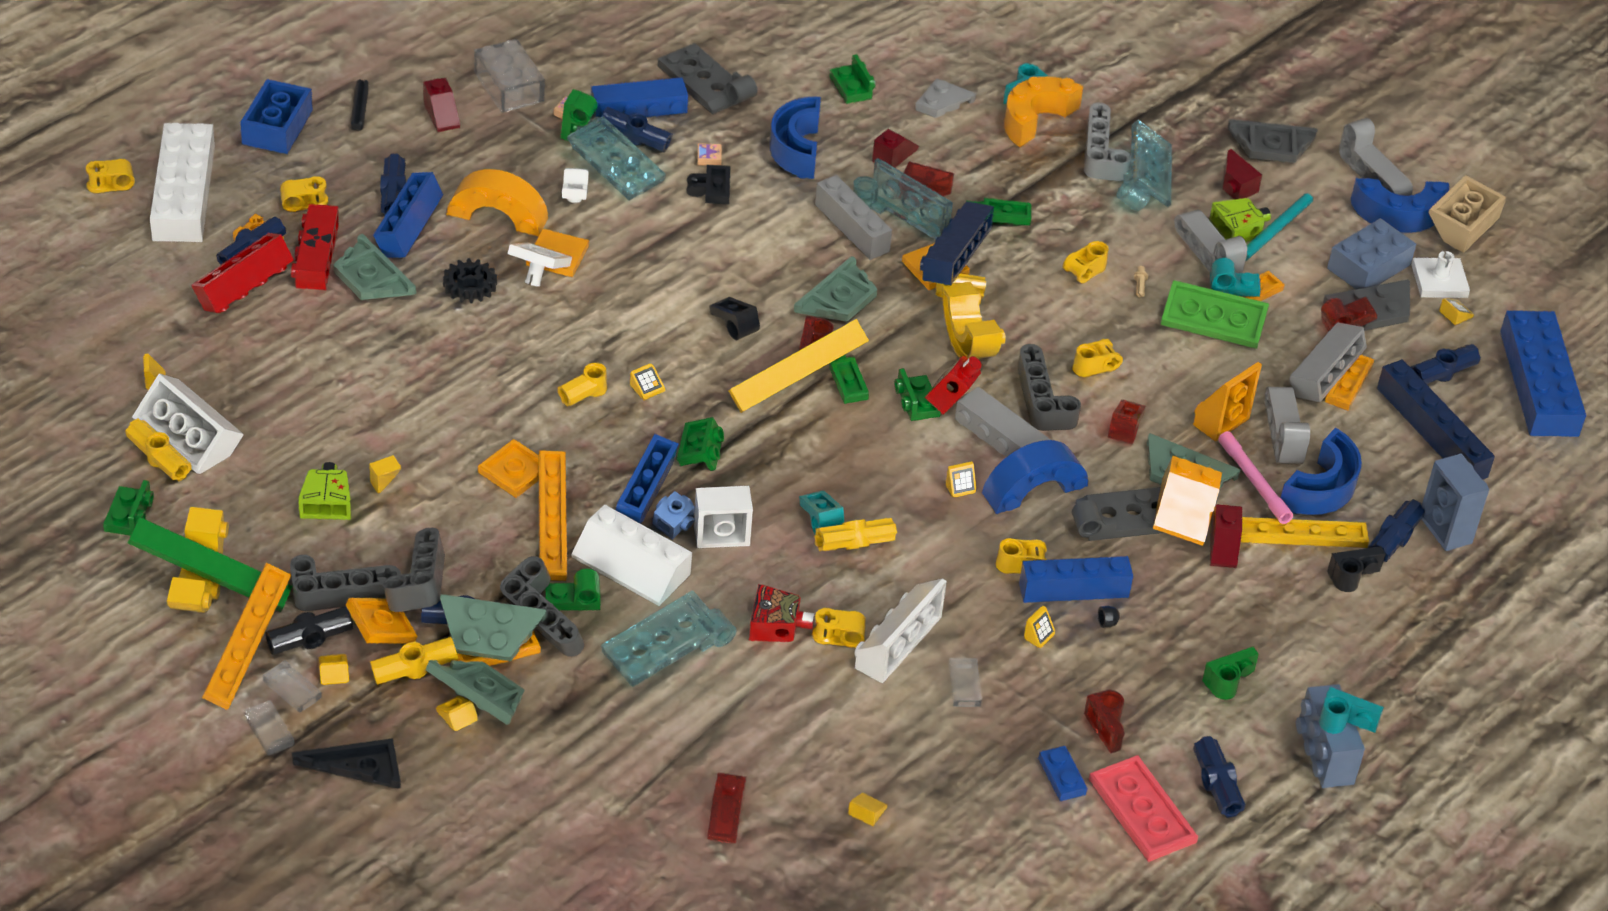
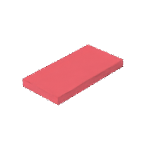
[1089,755,1198,862]

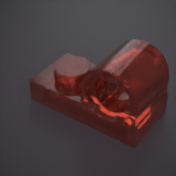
[1321,296,1377,331]
[799,316,834,351]
[1108,399,1146,445]
[1084,690,1125,754]

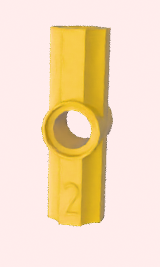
[125,418,192,481]
[814,518,897,551]
[370,637,458,685]

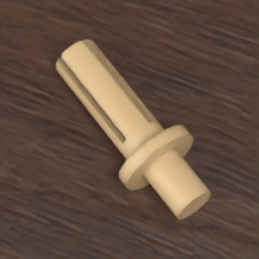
[1134,266,1148,298]

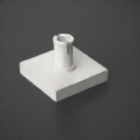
[508,242,572,286]
[1411,251,1470,298]

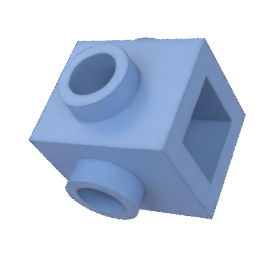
[652,491,695,540]

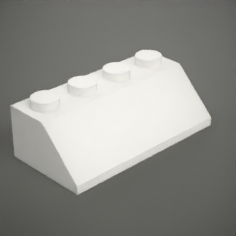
[132,374,244,474]
[572,504,692,606]
[854,579,947,684]

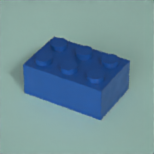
[240,79,313,154]

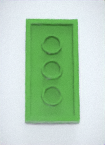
[1161,280,1269,349]

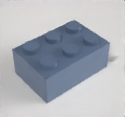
[1327,218,1416,289]
[1421,453,1489,551]
[1296,684,1365,788]

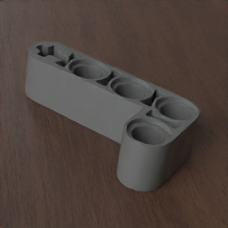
[1017,344,1081,431]
[382,528,445,612]
[290,555,401,611]
[500,556,584,657]

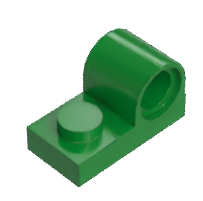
[561,89,598,141]
[545,569,601,611]
[1202,646,1259,700]

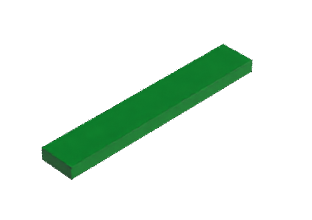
[128,517,292,612]

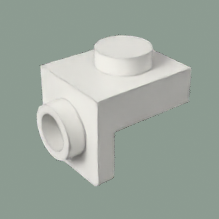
[562,168,588,202]

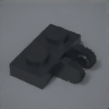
[686,165,730,204]

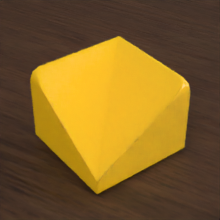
[369,455,401,493]

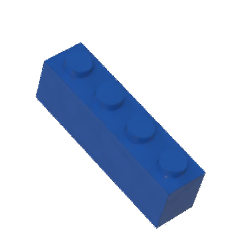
[591,77,688,122]
[373,172,443,258]
[615,434,679,524]
[1019,556,1133,603]

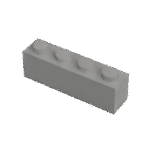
[815,175,892,260]
[1290,322,1367,402]
[955,387,1051,457]

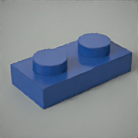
[1038,746,1087,801]

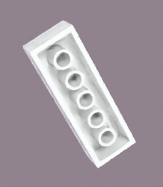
[150,123,215,242]

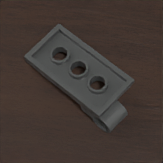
[658,43,757,114]
[1072,487,1164,541]

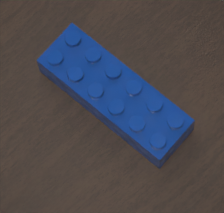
[1500,311,1586,437]

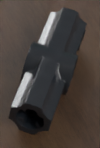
[265,607,353,655]

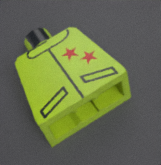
[1209,198,1271,243]
[298,462,351,520]

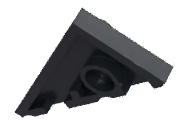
[292,738,401,789]

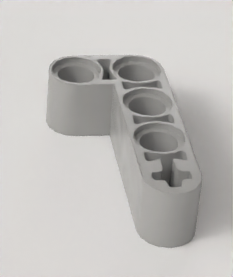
[1084,103,1131,181]
[1339,118,1413,196]
[1174,209,1247,273]
[1265,386,1310,464]

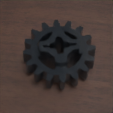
[443,258,497,303]

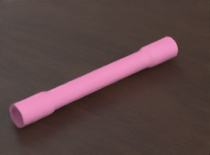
[1218,431,1293,524]

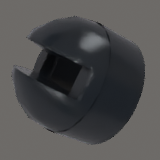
[1098,606,1120,628]

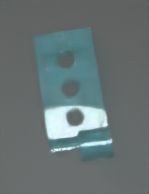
[567,116,666,201]
[1117,120,1172,211]
[853,158,953,239]
[601,590,737,687]

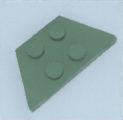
[333,234,416,300]
[794,256,877,322]
[1147,433,1241,488]
[440,594,547,661]
[426,660,525,725]

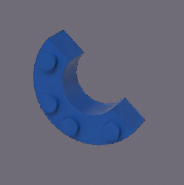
[770,97,821,179]
[1350,178,1449,233]
[1281,428,1362,515]
[982,440,1088,514]

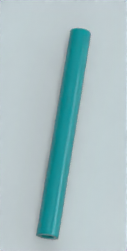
[1245,193,1313,261]

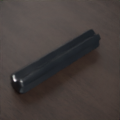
[350,79,369,131]

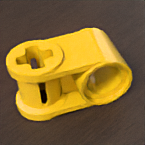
[86,159,135,193]
[280,176,328,212]
[1063,241,1109,283]
[1072,339,1123,377]
[995,538,1047,574]
[812,608,866,648]

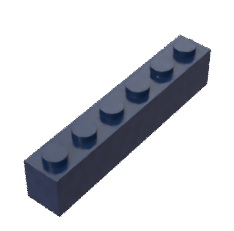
[920,201,994,286]
[1377,359,1495,480]

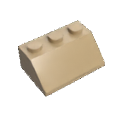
[1429,175,1506,253]

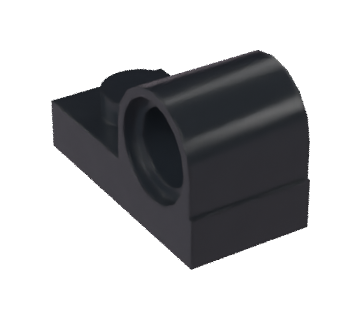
[709,297,760,340]
[1327,546,1385,592]

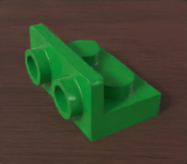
[829,54,876,104]
[894,368,941,421]
[677,417,724,471]
[103,480,154,536]

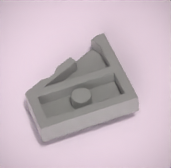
[915,78,976,118]

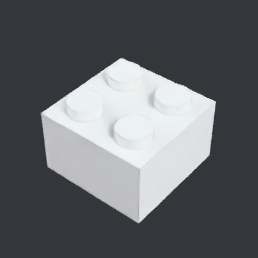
[694,486,753,548]

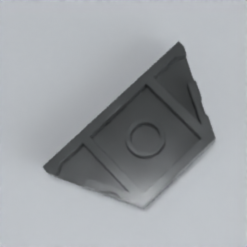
[1227,119,1318,163]
[1323,279,1410,331]

